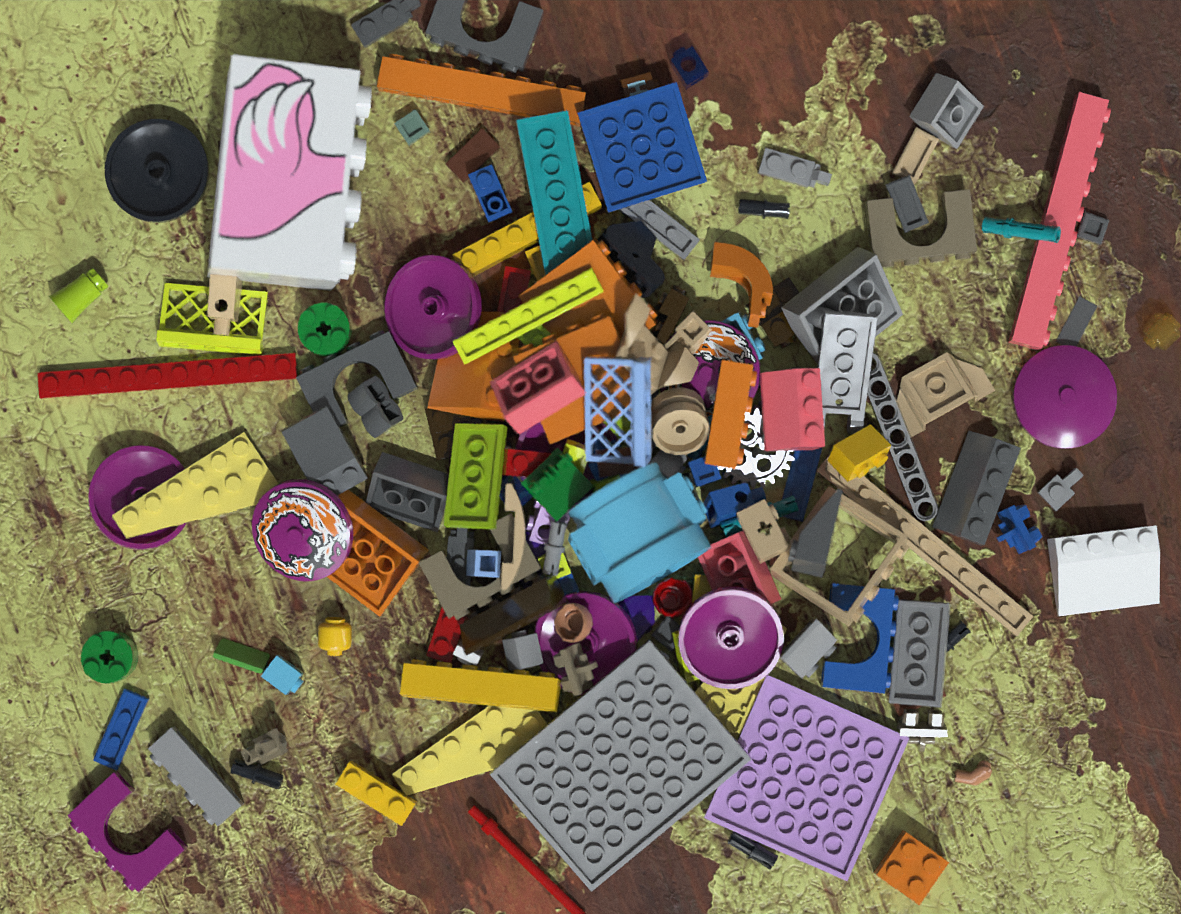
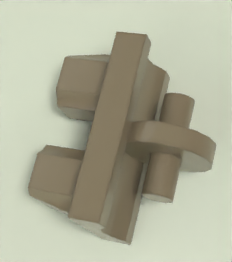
[553,642,598,695]
[897,709,948,752]
[241,728,288,765]

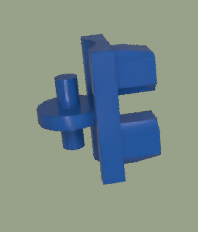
[996,504,1042,554]

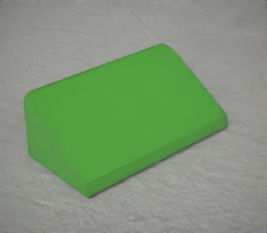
[213,639,270,674]

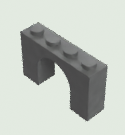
[425,0,544,73]
[296,330,418,427]

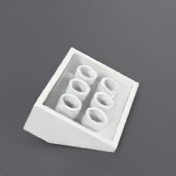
[1047,526,1160,616]

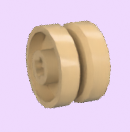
[651,388,710,455]

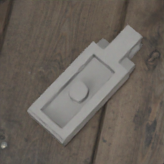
[758,148,832,188]

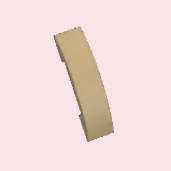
[651,311,712,395]
[501,484,526,590]

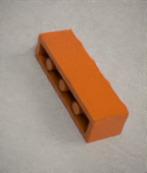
[704,360,757,469]

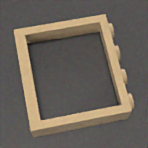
[770,486,909,626]

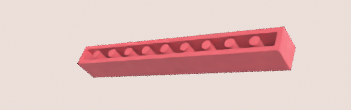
[1008,92,1111,350]

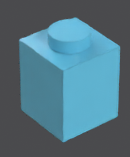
[261,655,304,695]

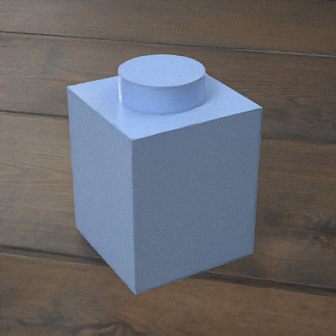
[466,550,501,577]

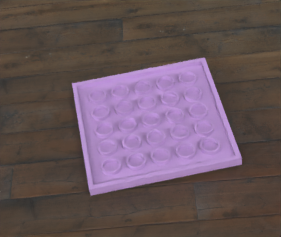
[704,675,910,881]

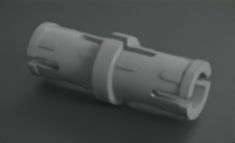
[542,521,567,576]

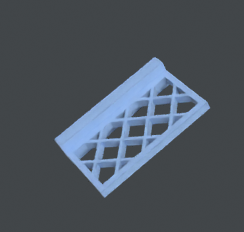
[584,357,651,467]

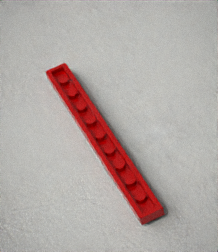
[37,353,298,399]

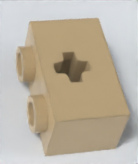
[737,499,791,564]

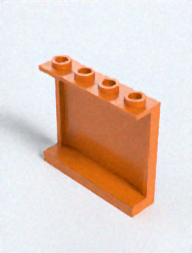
[519,238,658,339]
[513,313,631,444]

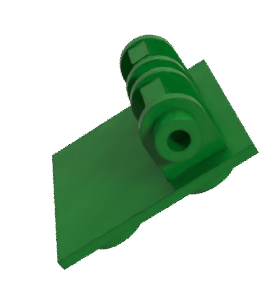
[521,448,593,522]

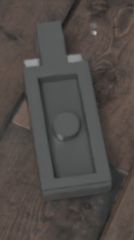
[351,0,421,48]
[447,528,475,586]

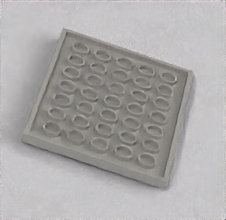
[490,639,751,892]

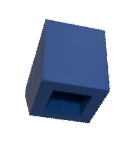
[468,164,512,222]

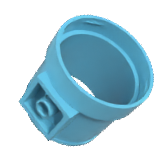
[568,462,712,603]

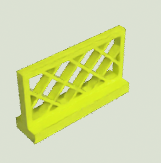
[156,283,268,356]

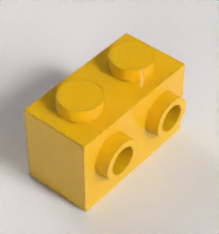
[827,424,891,482]

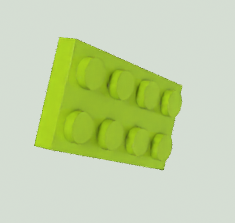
[443,424,507,529]

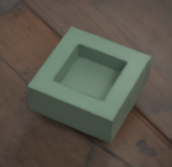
[394,109,430,146]

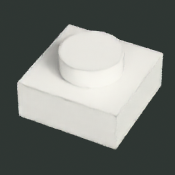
[453,640,484,665]

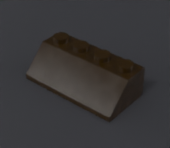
[460,574,569,656]

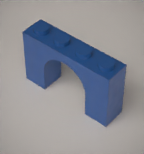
[821,583,899,693]

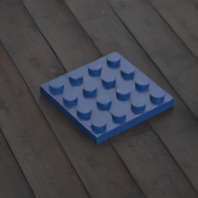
[577,82,707,213]

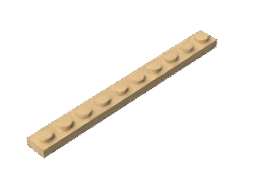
[816,453,1033,636]

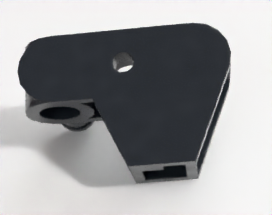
[597,221,665,298]

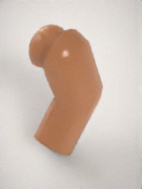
[954,760,992,786]

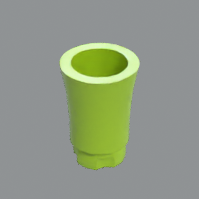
[49,268,109,324]

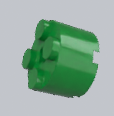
[298,303,352,357]
[81,631,139,684]

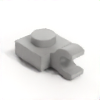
[1037,468,1084,511]

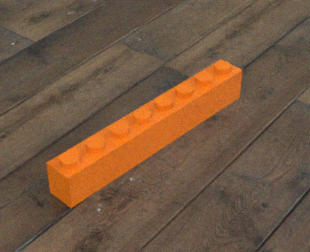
[377,54,586,127]

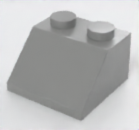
[909,73,984,149]
[779,619,837,678]

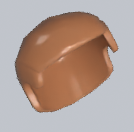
[554,603,593,642]

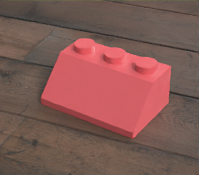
[490,341,586,434]
[760,368,825,451]
[698,531,781,604]

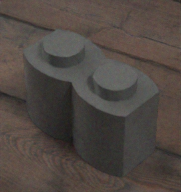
[347,376,403,438]

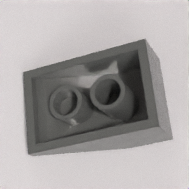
[281,405,368,495]
[788,489,843,577]

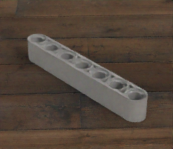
[867,353,938,521]

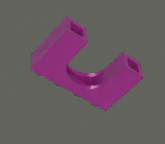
[67,771,188,892]

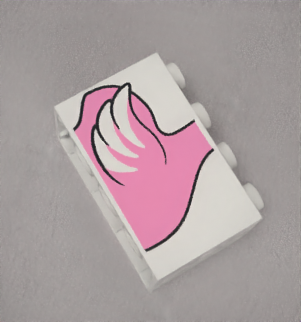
[207,55,372,291]

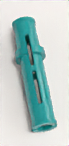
[982,216,1061,243]
[720,495,799,538]

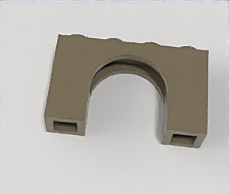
[865,189,977,269]
[419,514,541,620]

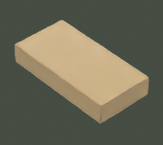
[892,127,939,185]

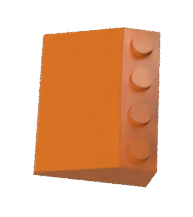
[427,312,521,423]
[327,490,429,617]

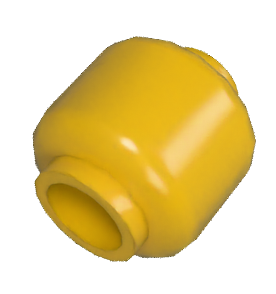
[318,617,352,656]

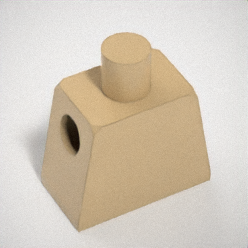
[207,274,242,336]

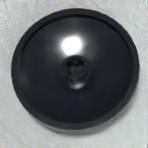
[105,119,209,223]

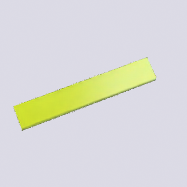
[453,268,604,365]

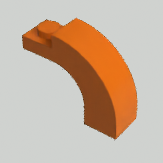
[710,242,773,328]

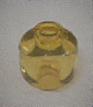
[1142,312,1181,350]

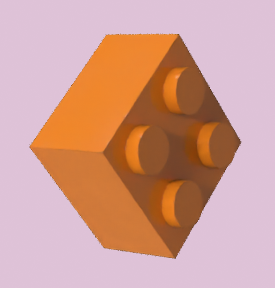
[873,830,949,906]

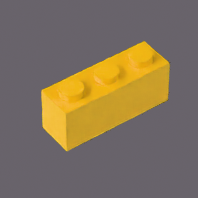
[335,760,417,826]

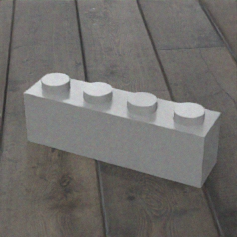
[148,727,244,826]

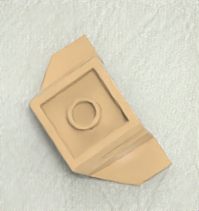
[615,293,699,390]
[893,352,995,439]

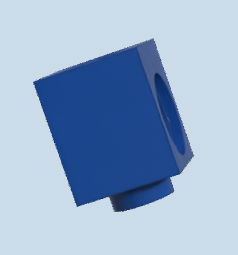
[687,457,721,488]

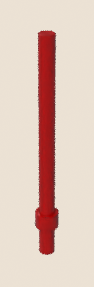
[468,805,586,914]

